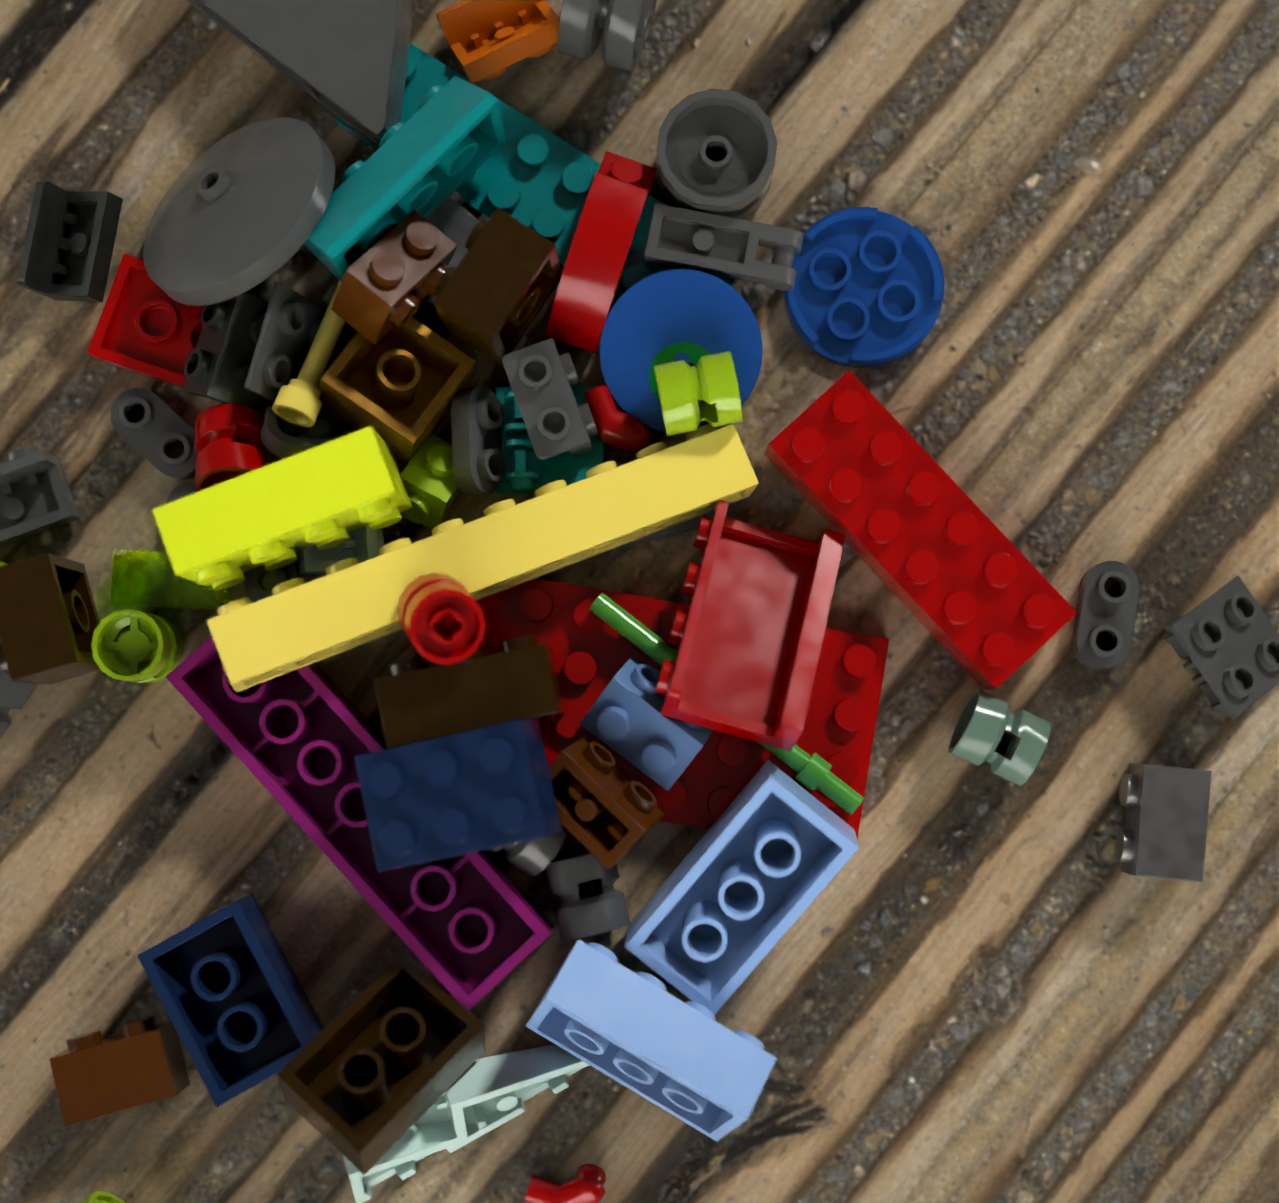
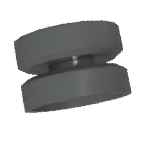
[558,0,657,72]
[656,89,777,220]

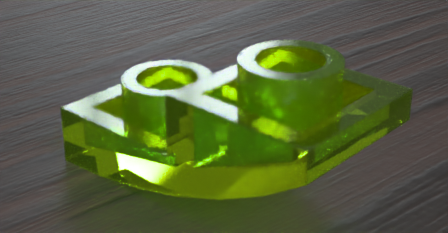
[111,548,228,610]

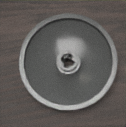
[143,117,335,306]

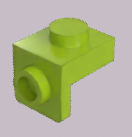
[400,433,460,529]

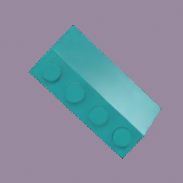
[304,76,506,282]

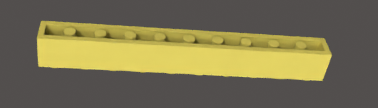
[206,424,759,692]

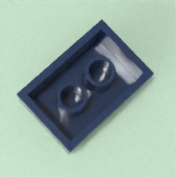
[355,718,562,872]
[137,894,324,1107]

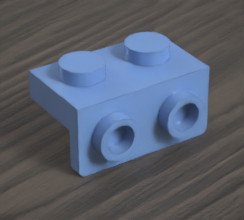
[580,658,714,791]

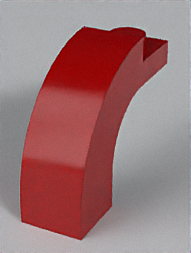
[545,151,657,353]

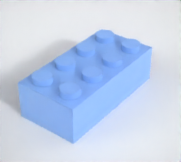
[624,760,859,1015]
[526,939,777,1141]

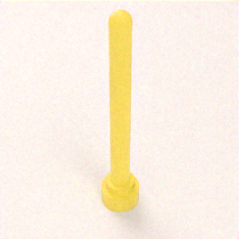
[272,280,346,427]

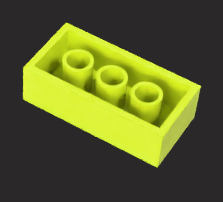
[152,426,413,590]

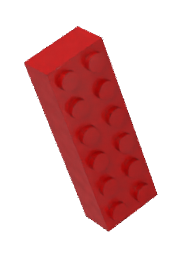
[764,370,1077,690]

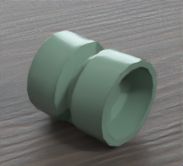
[948,689,1051,786]

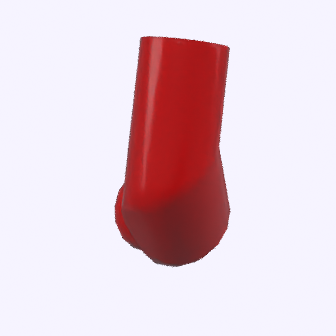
[583,385,650,454]
[524,1163,606,1203]

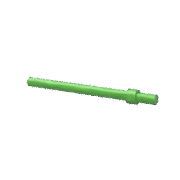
[589,592,864,815]

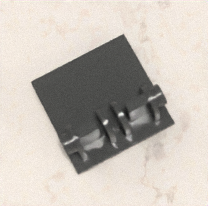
[244,281,328,408]
[1163,576,1279,720]

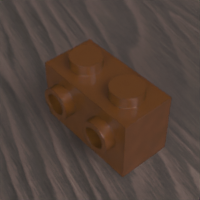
[331,210,458,345]
[548,737,664,870]
[49,1016,190,1126]

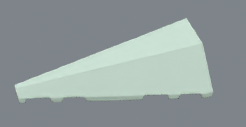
[343,1044,590,1203]

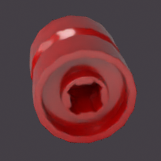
[195,403,268,492]
[397,573,486,665]

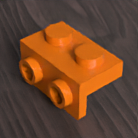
[436,0,560,84]

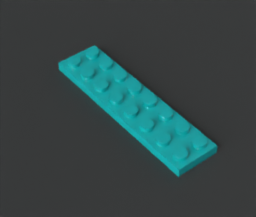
[335,43,738,303]

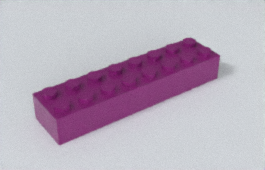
[166,602,555,1011]

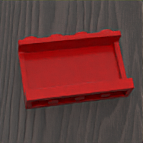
[655,500,846,751]

